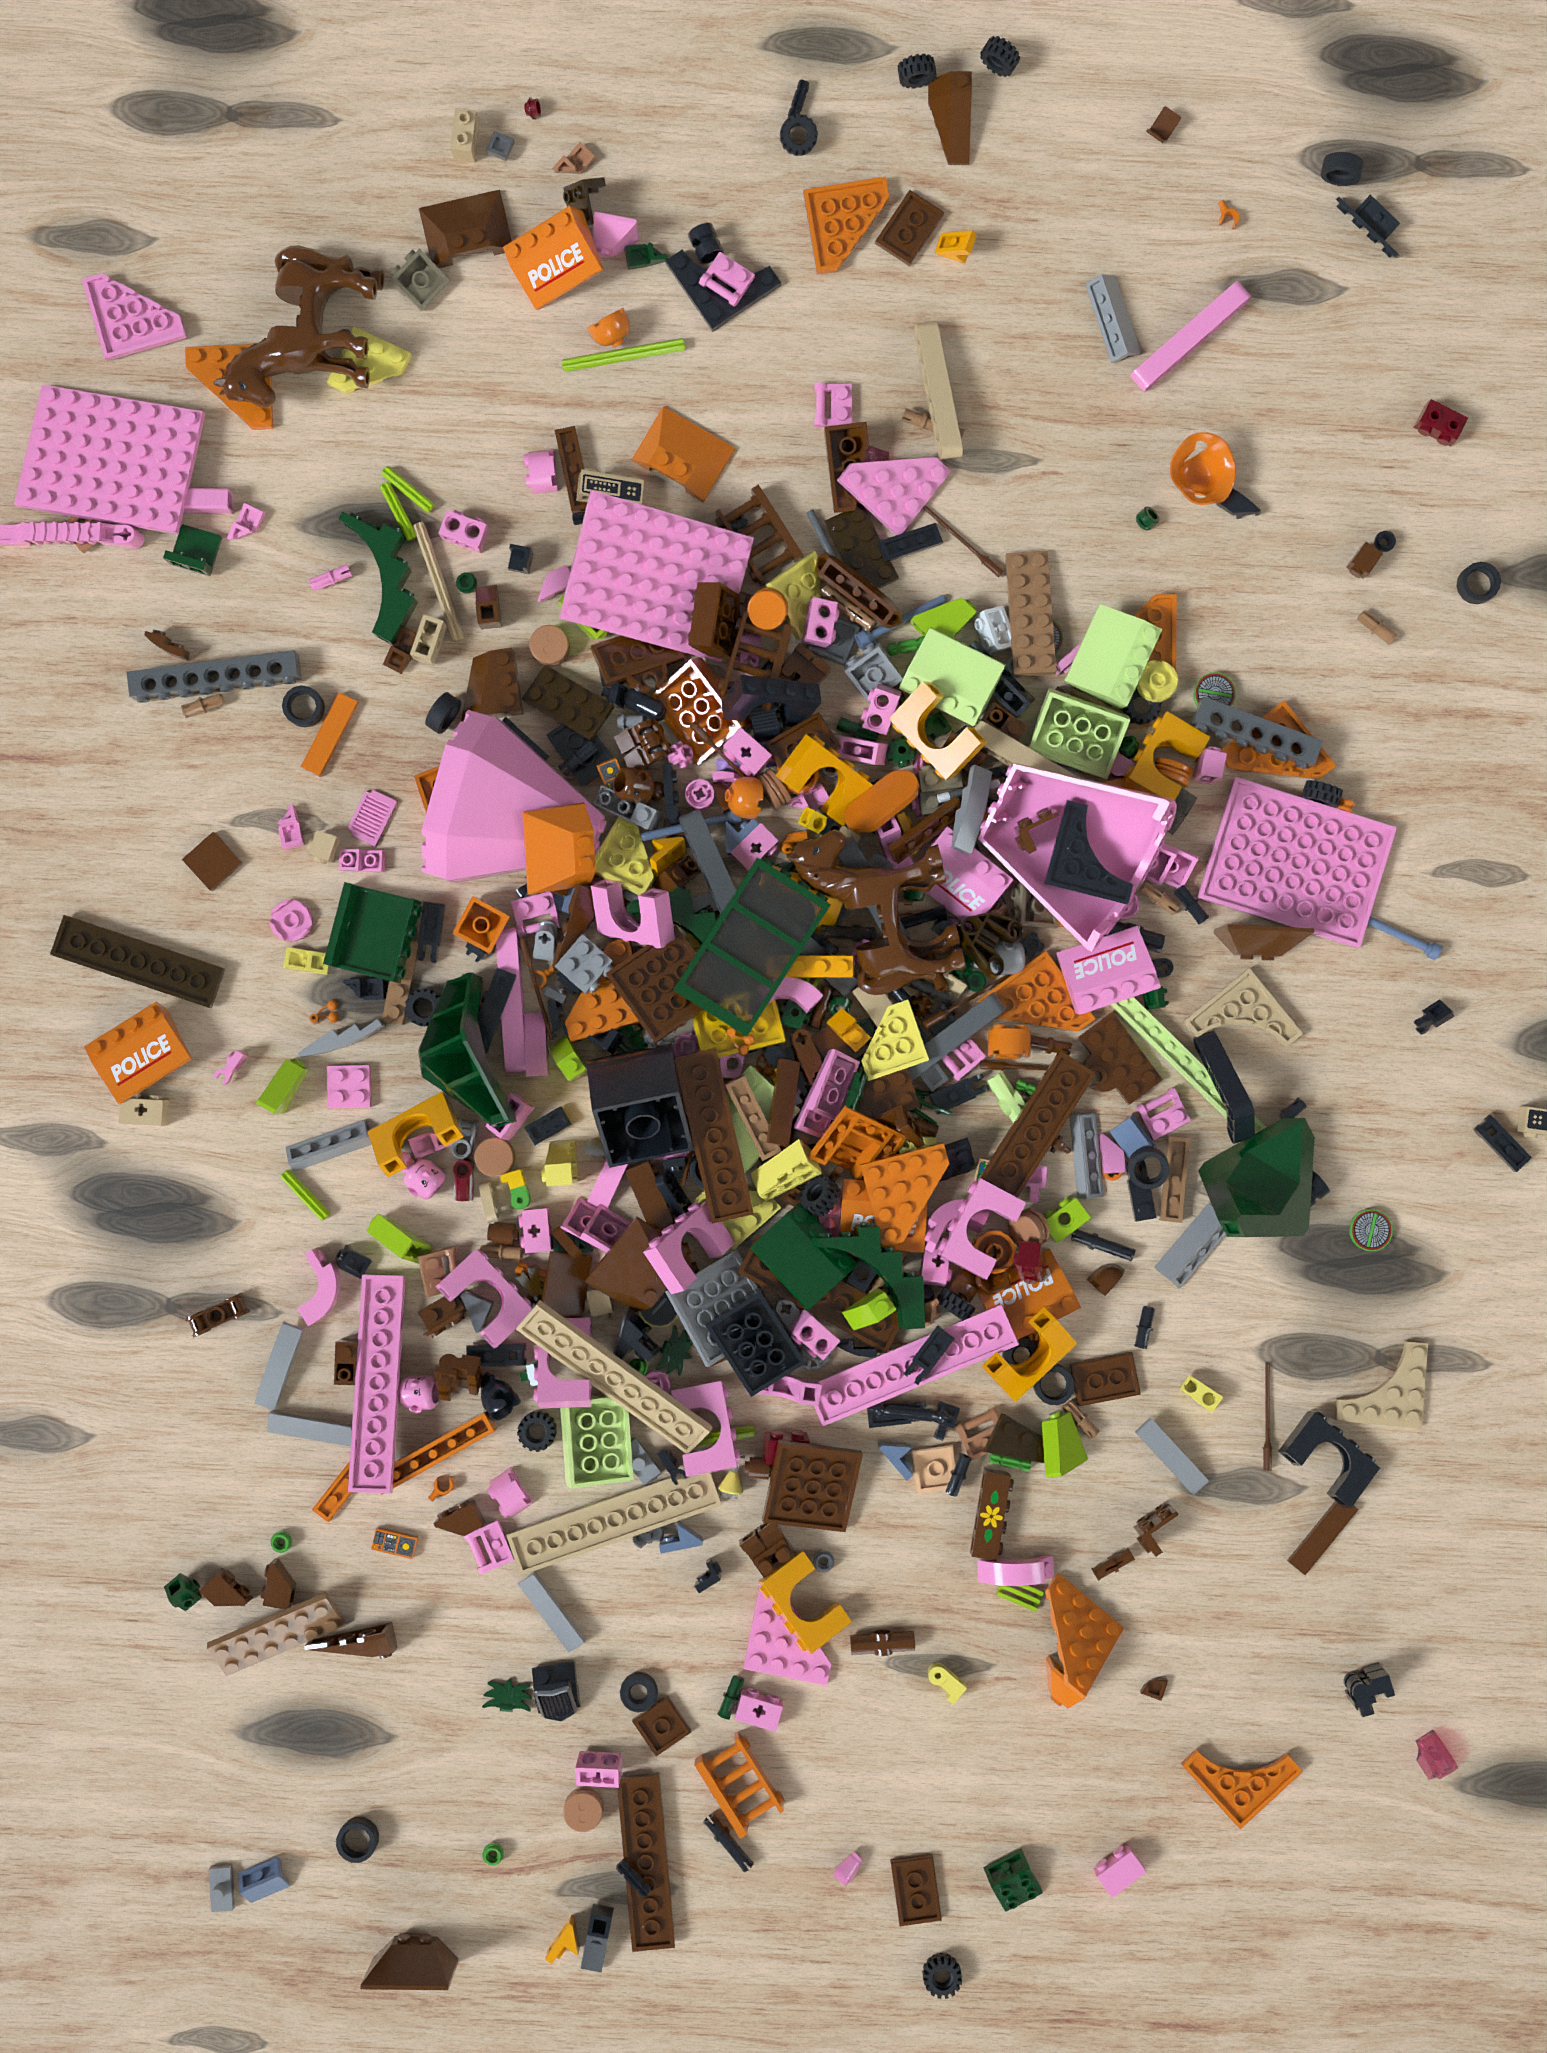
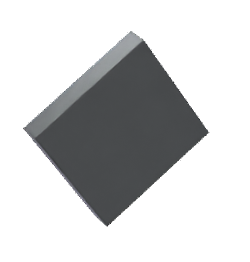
[807,611,861,667]

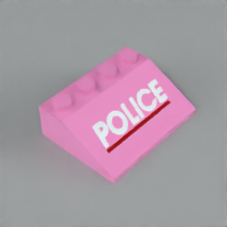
[923,826,1013,929]
[1056,926,1161,1015]

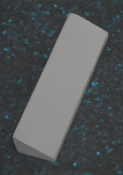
[1069,1113,1104,1199]
[285,1120,372,1171]
[267,1411,352,1447]
[518,1571,586,1652]

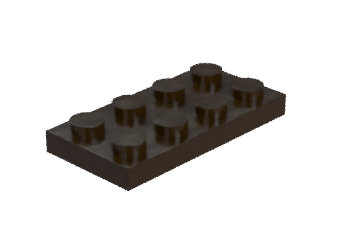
[825,503,899,589]
[521,665,615,742]

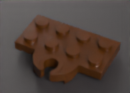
[590,635,685,693]
[1078,1012,1163,1105]

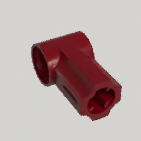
[453,1158,474,1201]

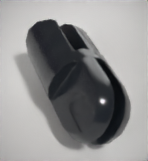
[623,689,667,721]

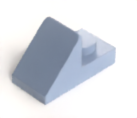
[726,819,759,856]
[878,1442,913,1481]
[659,1521,703,1554]

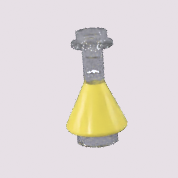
[718,1449,745,1499]

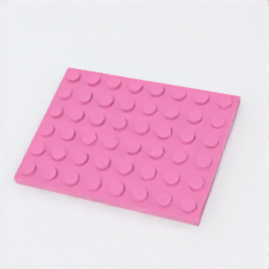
[14,385,205,535]
[559,490,754,662]
[1197,777,1397,949]

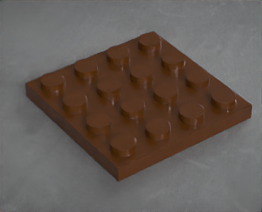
[605,925,725,1044]
[762,1440,863,1532]

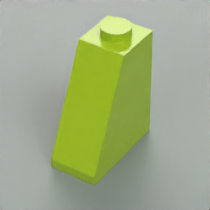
[910,597,977,639]
[549,1035,587,1082]
[256,1057,309,1114]
[366,1213,434,1264]
[842,1288,896,1330]
[1042,1410,1088,1478]

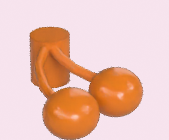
[310,999,339,1025]
[727,1026,755,1055]
[754,1051,774,1076]

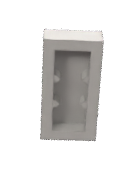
[631,1437,661,1485]
[209,1864,235,1912]

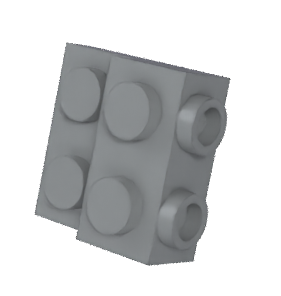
[844,642,903,704]
[555,934,615,994]

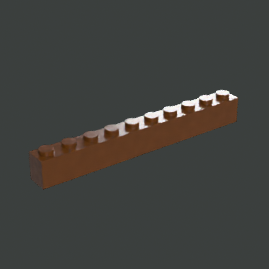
[625,1161,727,1368]

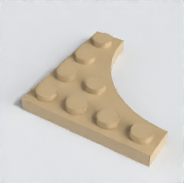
[1182,968,1303,1047]
[1335,1341,1428,1429]

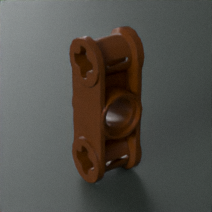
[789,1029,822,1087]
[185,1293,250,1338]

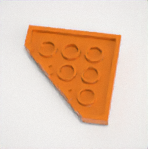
[803,176,889,274]
[185,344,273,430]
[1134,594,1177,671]
[1221,700,1337,780]
[565,939,639,1043]
[977,951,1095,1032]
[860,1142,949,1247]
[1045,1573,1124,1698]

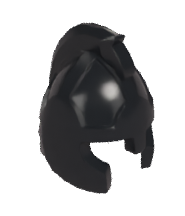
[480,1372,521,1421]

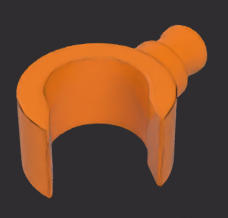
[1218,200,1240,230]
[530,966,556,990]
[428,1476,455,1502]

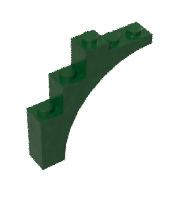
[338,511,418,645]
[627,887,744,991]
[812,1222,925,1330]

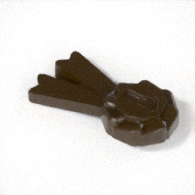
[516,1264,544,1308]

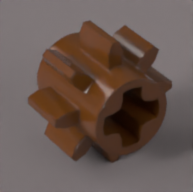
[910,992,934,1020]

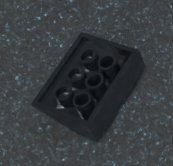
[705,1286,806,1397]

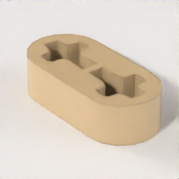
[479,1181,499,1223]

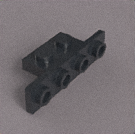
[1336,194,1401,258]
[477,968,517,1054]

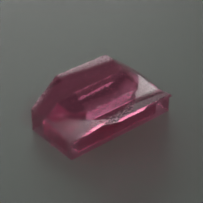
[1415,1730,1459,1780]

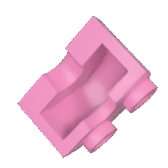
[524,449,558,494]
[487,1467,534,1518]

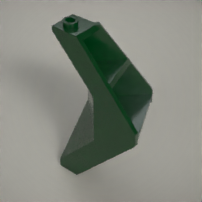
[418,972,517,1128]
[1198,1118,1315,1237]

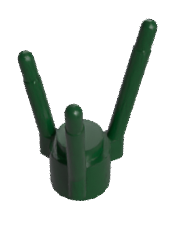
[911,1089,953,1125]

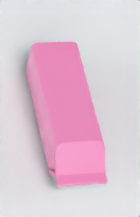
[184,488,233,514]

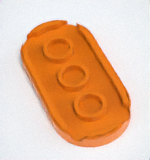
[844,770,919,834]

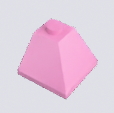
[592,212,639,258]

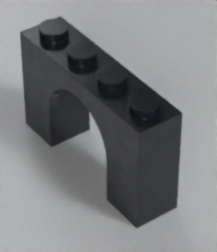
[721,675,822,727]
[1278,1411,1380,1508]

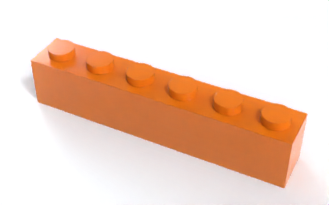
[381,1410,498,1495]

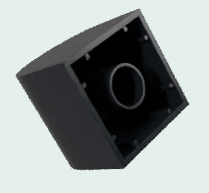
[586,1043,694,1168]

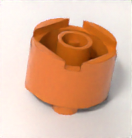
[988,1024,1031,1059]
[972,1229,1016,1274]

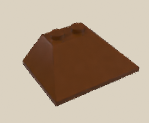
[419,189,512,268]
[1214,924,1314,961]
[585,1216,688,1312]
[360,1934,458,1990]

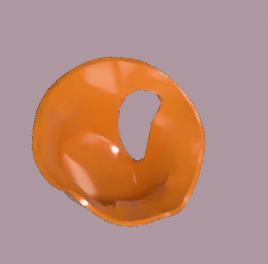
[1170,432,1236,505]

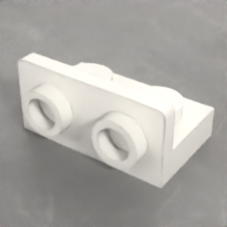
[973,606,1011,655]

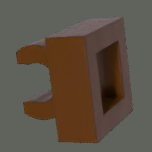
[779,1185,805,1207]

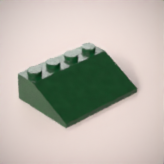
[750,1202,858,1311]

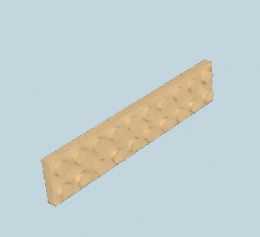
[516,1300,713,1454]
[506,1473,722,1576]

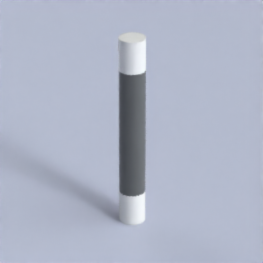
[937,779,1000,803]

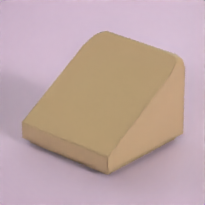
[944,974,967,999]

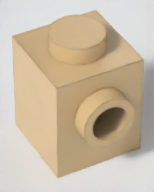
[307,830,341,864]
[585,1288,614,1319]

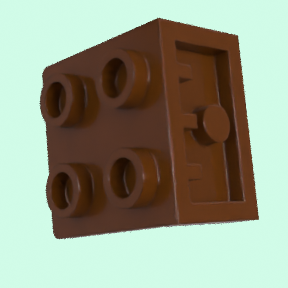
[872,1105,925,1148]
[418,1295,467,1338]

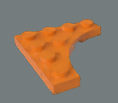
[1181,1749,1303,1830]

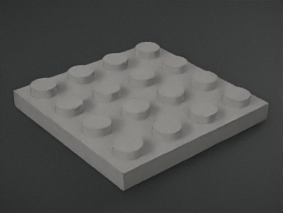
[665,1249,757,1367]

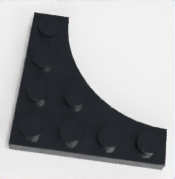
[665,249,781,332]
[1044,800,1134,905]

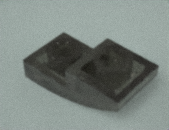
[1167,787,1197,835]

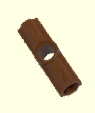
[850,1630,916,1656]

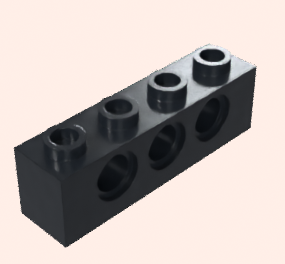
[969,640,1035,718]

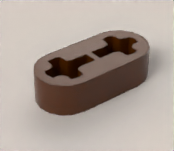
[551,1226,583,1261]

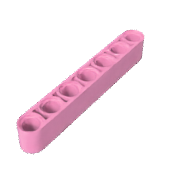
[1130,281,1252,392]
[496,927,526,1074]

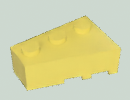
[751,1139,822,1201]
[541,1140,578,1187]

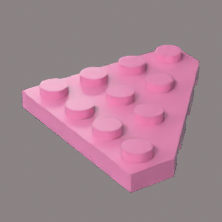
[82,273,187,361]
[837,457,951,536]
[743,1585,831,1685]

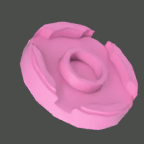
[270,900,313,942]

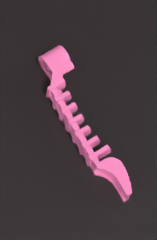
[0,522,144,549]

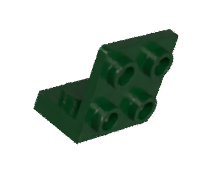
[163,524,222,576]
[983,1849,1043,1912]

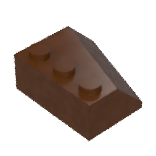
[688,582,740,662]
[461,648,524,722]

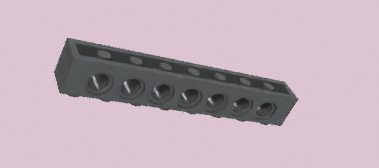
[126,651,302,703]

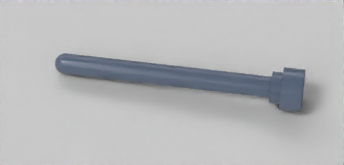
[855,595,947,650]
[641,809,741,841]
[1368,916,1443,961]

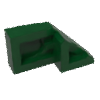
[624,242,668,270]
[552,1232,594,1253]

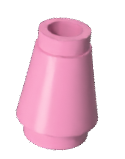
[833,1851,863,1886]

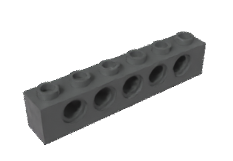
[1191,696,1323,769]

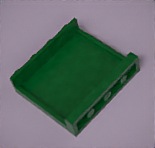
[323,882,422,984]

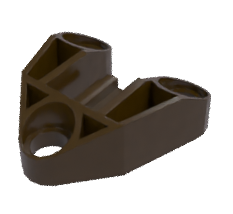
[957,912,1023,978]

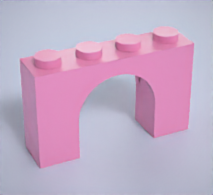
[591,879,675,948]
[938,1178,1026,1279]
[643,1201,735,1295]
[435,1249,533,1348]
[534,1318,592,1408]
[671,1381,741,1477]

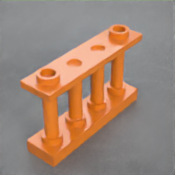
[694,1731,785,1839]

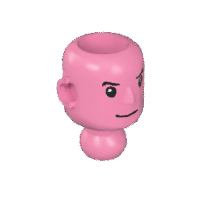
[401,1152,446,1200]
[398,1375,439,1413]

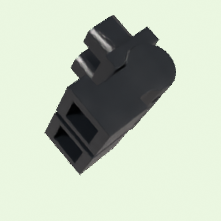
[1344,1662,1395,1717]

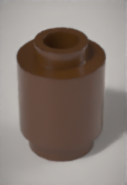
[487,1222,519,1245]
[744,1457,773,1480]

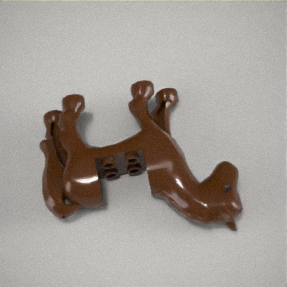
[213,245,384,408]
[786,830,966,995]

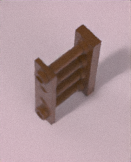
[715,484,804,587]
[718,611,793,711]

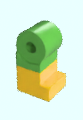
[500,1168,531,1210]

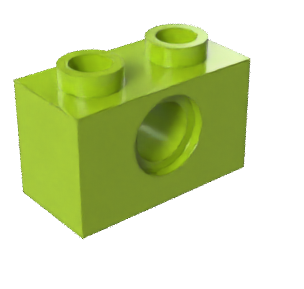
[1043,1196,1091,1243]

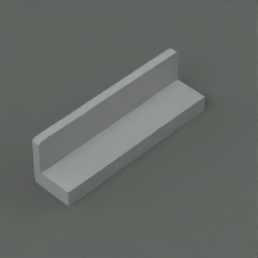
[1085,274,1141,363]
[1155,1204,1226,1289]

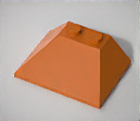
[631,406,735,503]
[522,802,596,895]
[808,1106,906,1180]

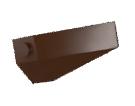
[928,71,972,165]
[824,421,869,513]
[552,884,596,968]
[305,1622,397,1659]

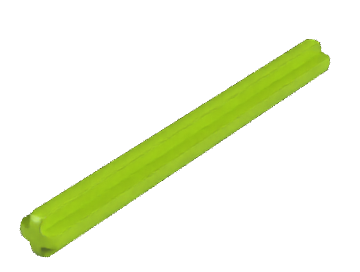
[562,338,685,372]

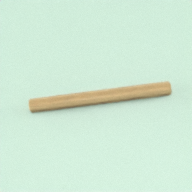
[413,522,464,642]

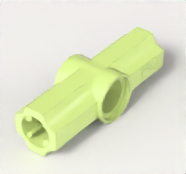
[987,1071,1025,1123]

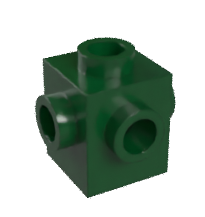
[886,736,917,768]
[779,1000,811,1030]
[164,1573,202,1611]

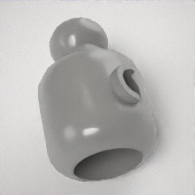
[972,941,1025,976]

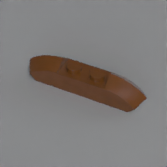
[815,553,902,629]

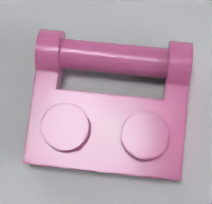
[699,252,755,307]
[814,382,852,428]
[511,892,561,938]
[941,1037,986,1081]
[1136,1087,1191,1140]
[464,1519,515,1574]

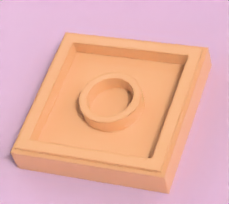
[911,1444,956,1493]

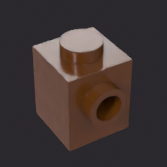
[1346,542,1383,579]

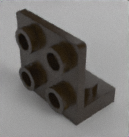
[563,177,606,226]

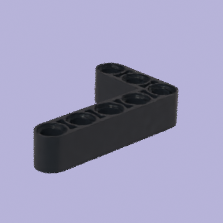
[1193,1030,1255,1144]

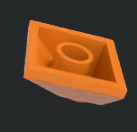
[452,896,510,954]
[1046,1655,1087,1708]

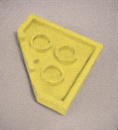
[327,327,412,394]
[766,551,822,640]
[595,817,654,895]
[862,1000,929,1081]
[692,1190,781,1250]

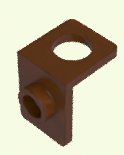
[1146,106,1181,143]
[975,1270,1011,1295]

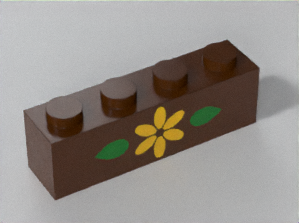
[970,1468,1014,1561]

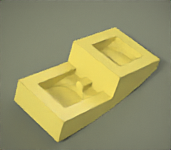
[283,947,328,975]

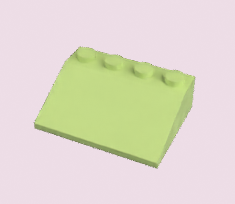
[1064,604,1162,709]
[899,628,1006,726]
[1028,688,1130,779]
[726,1065,801,1174]
[560,1396,634,1489]

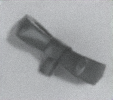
[633,1527,664,1549]

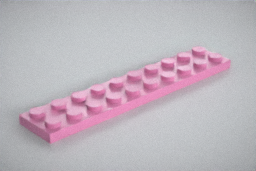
[348,1275,406,1493]
[814,1304,1019,1426]

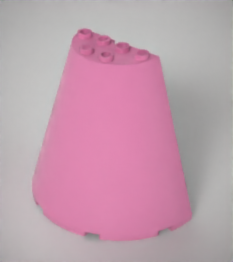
[978,763,1177,952]

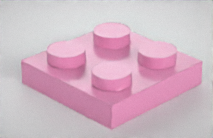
[327,1065,371,1108]

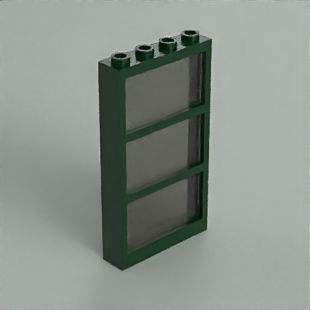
[673,857,831,1037]

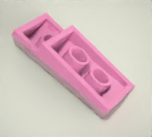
[1145,844,1199,888]
[793,1049,860,1138]
[560,1197,631,1253]

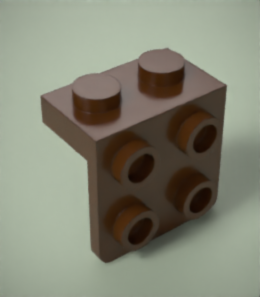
[1014,807,1059,854]
[1134,1504,1179,1557]

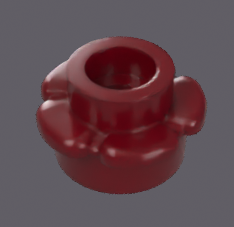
[524,97,541,120]

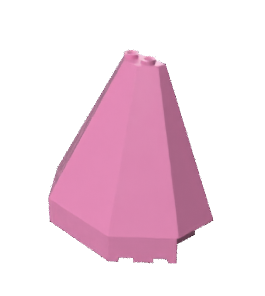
[422,710,606,883]

